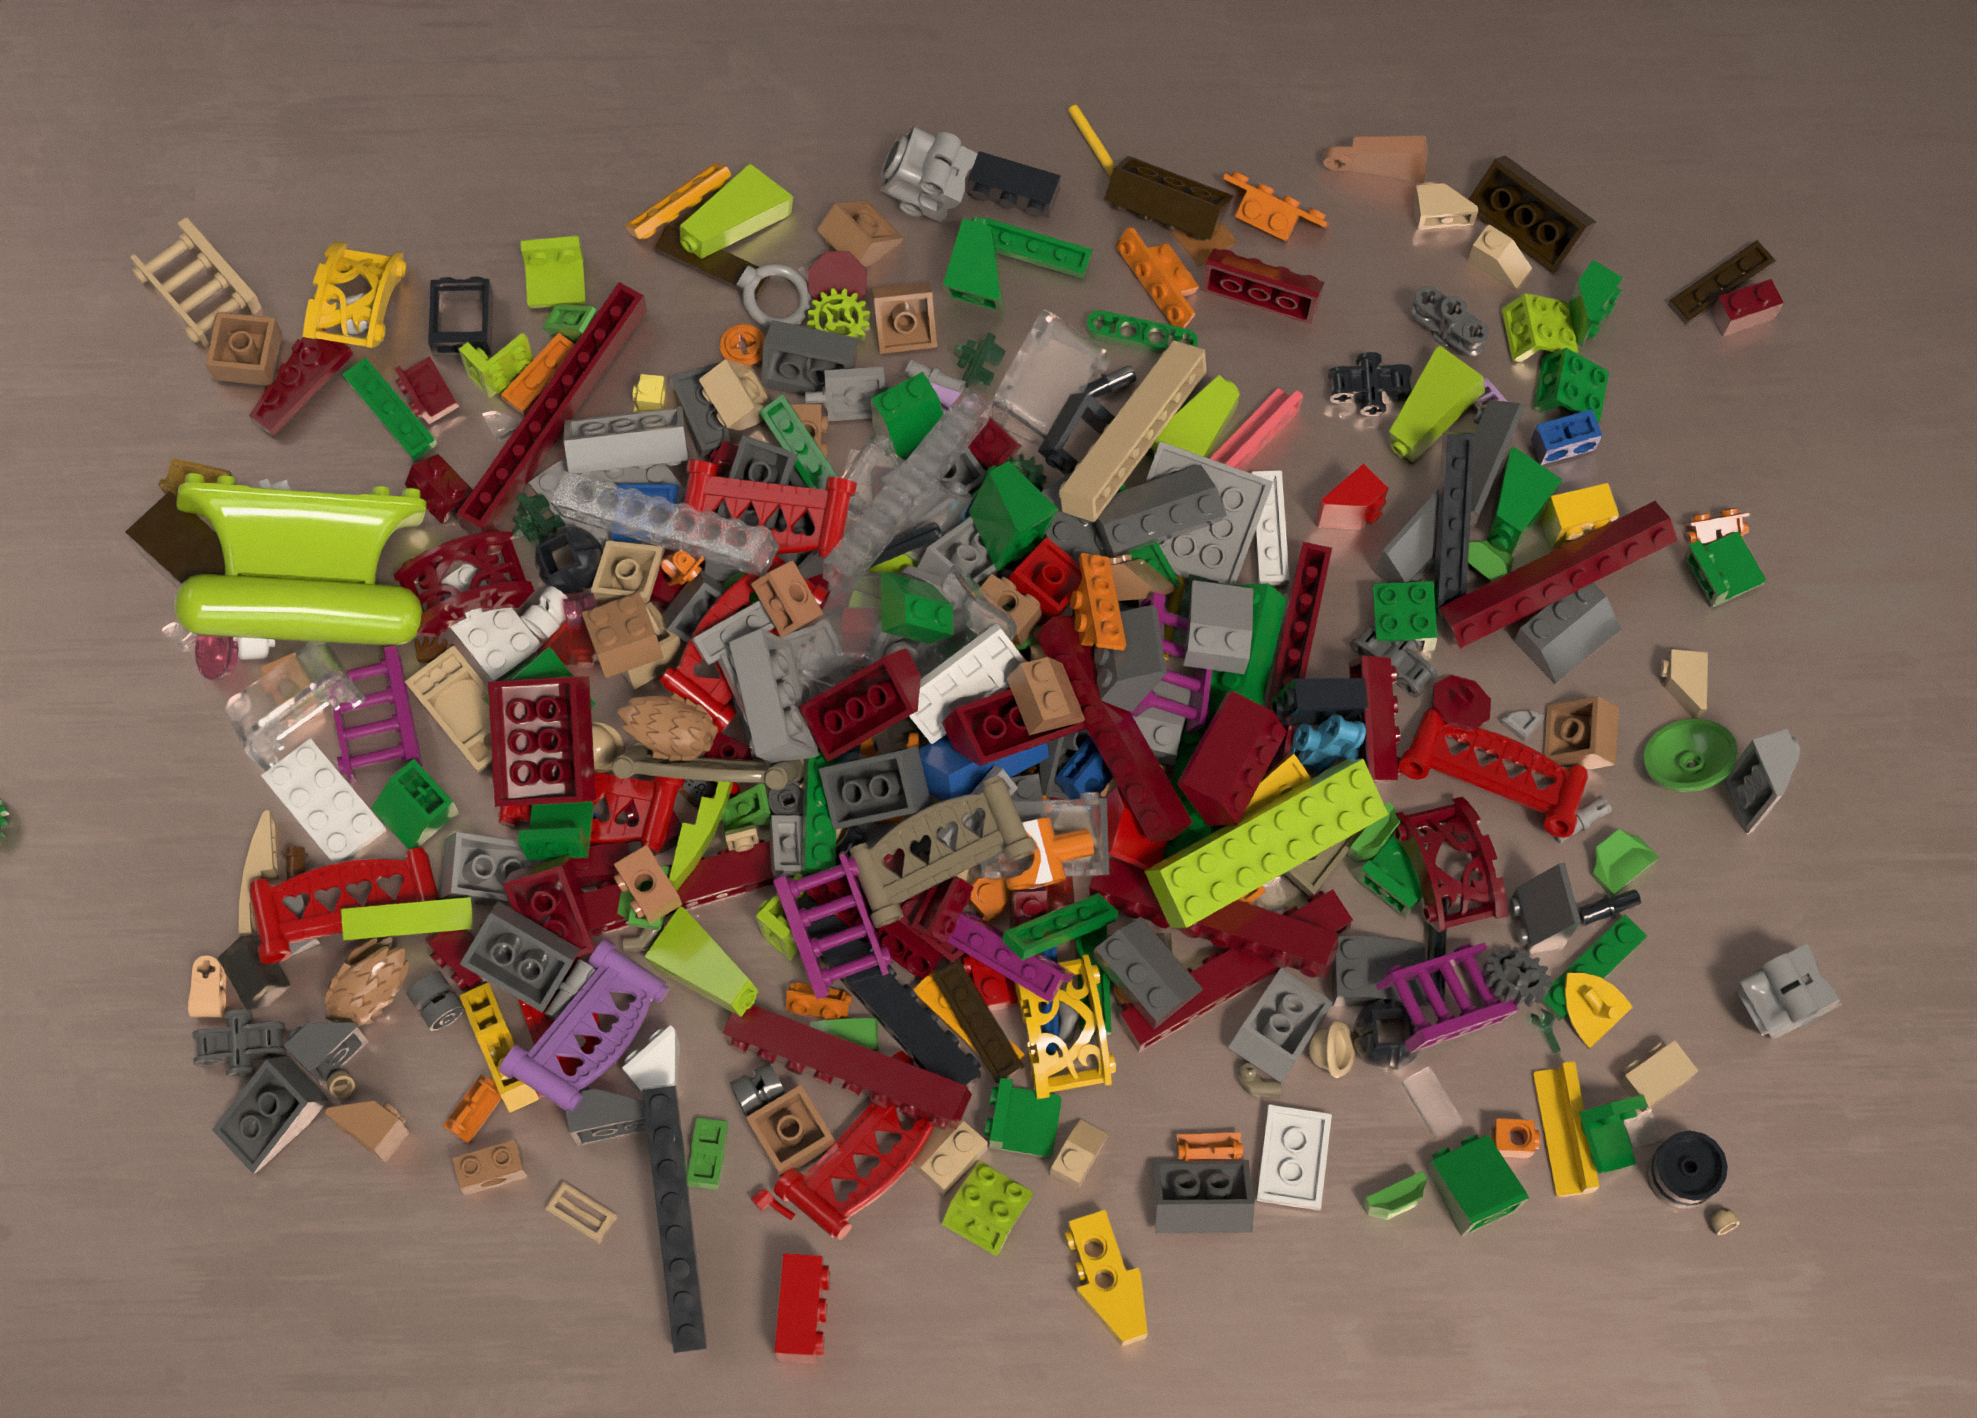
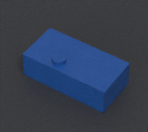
[918,735,1049,801]

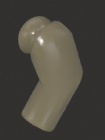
[623,924,664,952]
[1238,1063,1281,1097]

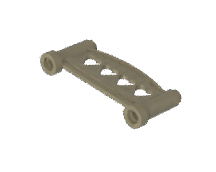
[612,741,805,790]
[849,776,1038,928]

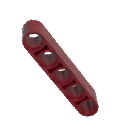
[806,865,943,978]

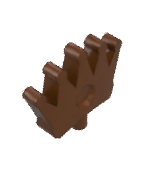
[415,637,455,664]

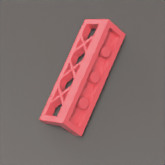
[1210,387,1303,470]

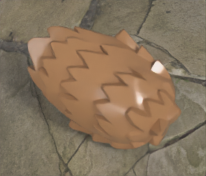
[617,693,718,762]
[324,937,409,1028]

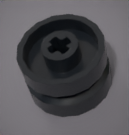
[1647,1130,1728,1209]

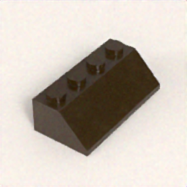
[1468,155,1596,273]
[1104,156,1234,241]

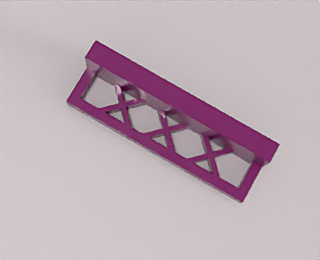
[947,912,1075,1002]

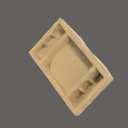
[404,645,492,773]

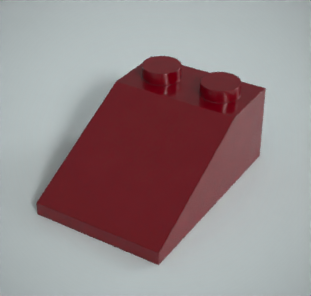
[503,854,596,957]

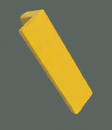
[1533,1061,1600,1197]

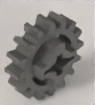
[1482,946,1552,1007]

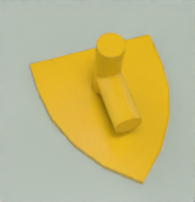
[1564,973,1632,1049]

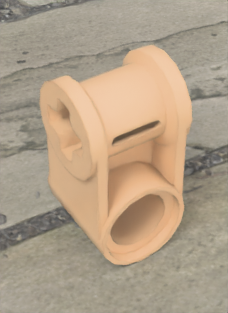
[188,955,228,1017]

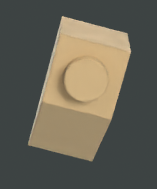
[1412,182,1478,230]
[1468,224,1532,291]
[1660,649,1708,719]
[1050,1119,1109,1190]

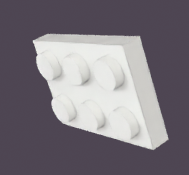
[1256,1105,1332,1211]

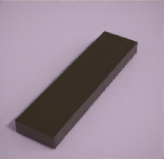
[655,225,771,299]
[1668,240,1776,326]
[932,959,1025,1084]

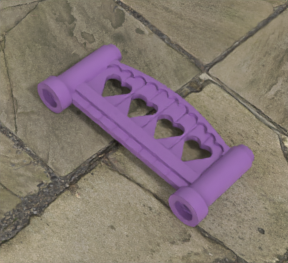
[499,939,670,1112]

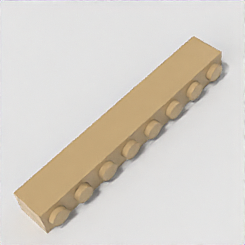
[1059,341,1207,522]

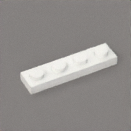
[1252,470,1290,585]

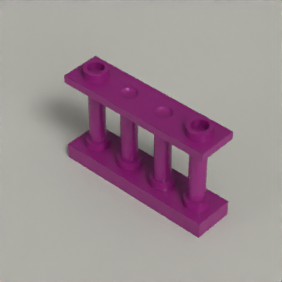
[1131,592,1212,735]
[320,645,423,783]
[773,851,893,999]
[1376,943,1519,1053]

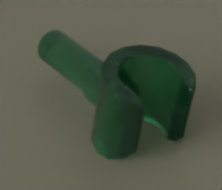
[1530,1009,1561,1053]

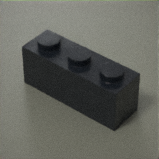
[968,151,1061,218]

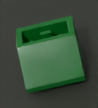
[1568,260,1623,347]
[371,759,459,850]

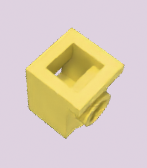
[633,374,667,412]

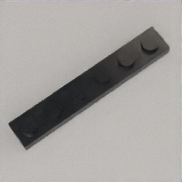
[1434,433,1475,615]

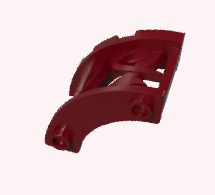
[393,529,535,638]
[1393,796,1508,932]

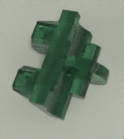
[954,332,1006,390]
[512,493,566,542]

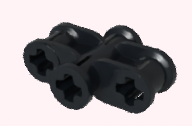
[1327,352,1413,416]

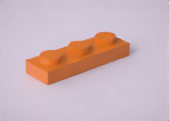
[501,333,575,416]

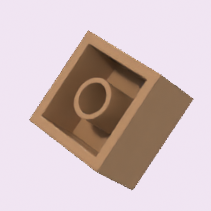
[206,312,282,386]
[581,592,664,678]
[746,1085,835,1178]

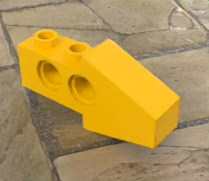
[459,982,539,1113]
[1064,1210,1148,1346]

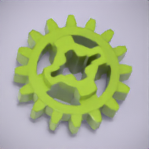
[807,288,870,341]

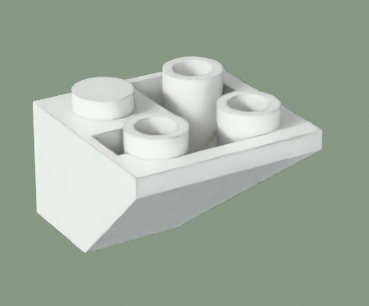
[622,1025,680,1098]

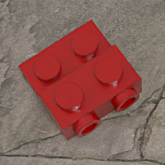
[962,954,1019,1011]

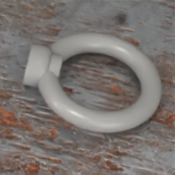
[736,264,811,328]

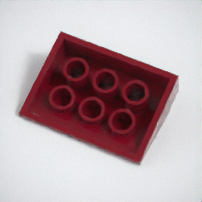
[488,676,596,807]

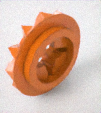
[720,324,765,366]

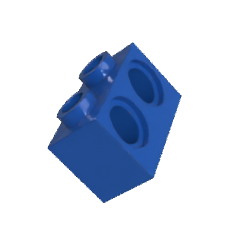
[1530,409,1602,465]
[1054,735,1113,809]

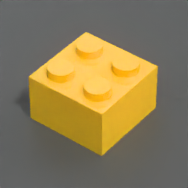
[1540,483,1619,552]

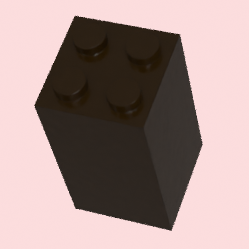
[125,491,225,590]

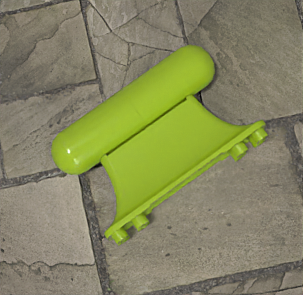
[173,473,426,646]

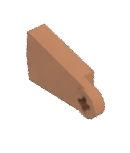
[1323,136,1429,183]

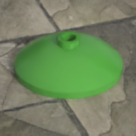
[1644,719,1738,792]

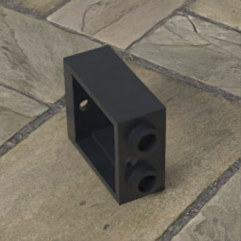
[428,276,493,356]
[1038,392,1115,476]
[1271,678,1368,725]

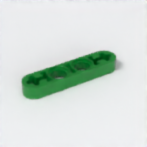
[1086,310,1198,354]

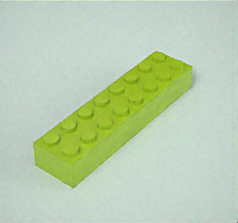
[1144,759,1389,928]

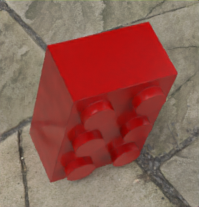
[774,1253,831,1365]

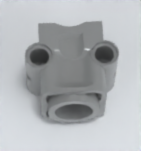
[880,126,978,223]
[1737,943,1842,1040]

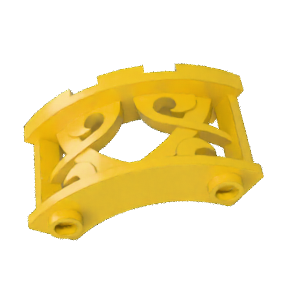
[303,241,407,348]
[1015,954,1116,1099]

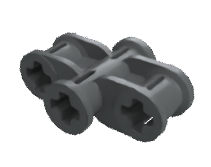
[1411,286,1489,356]
[1349,620,1437,698]
[192,1009,286,1078]

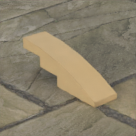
[238,810,279,942]

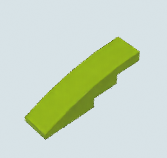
[669,781,733,891]
[341,897,473,941]

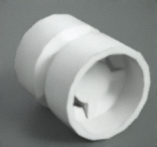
[521,586,578,643]

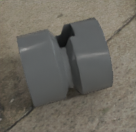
[768,781,804,816]
[406,971,465,1031]
[729,1062,786,1117]

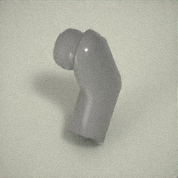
[1058,1001,1079,1042]

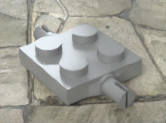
[805,367,892,421]

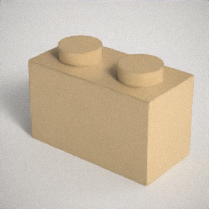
[1619,1040,1699,1113]

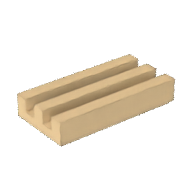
[545,1181,617,1244]

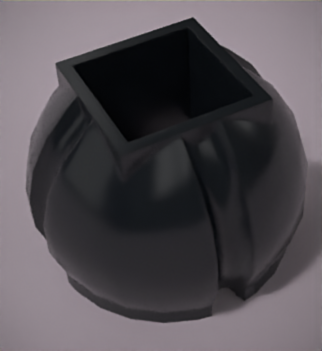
[535,525,603,594]
[1353,999,1422,1071]

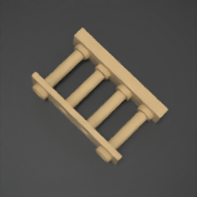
[130,216,262,349]

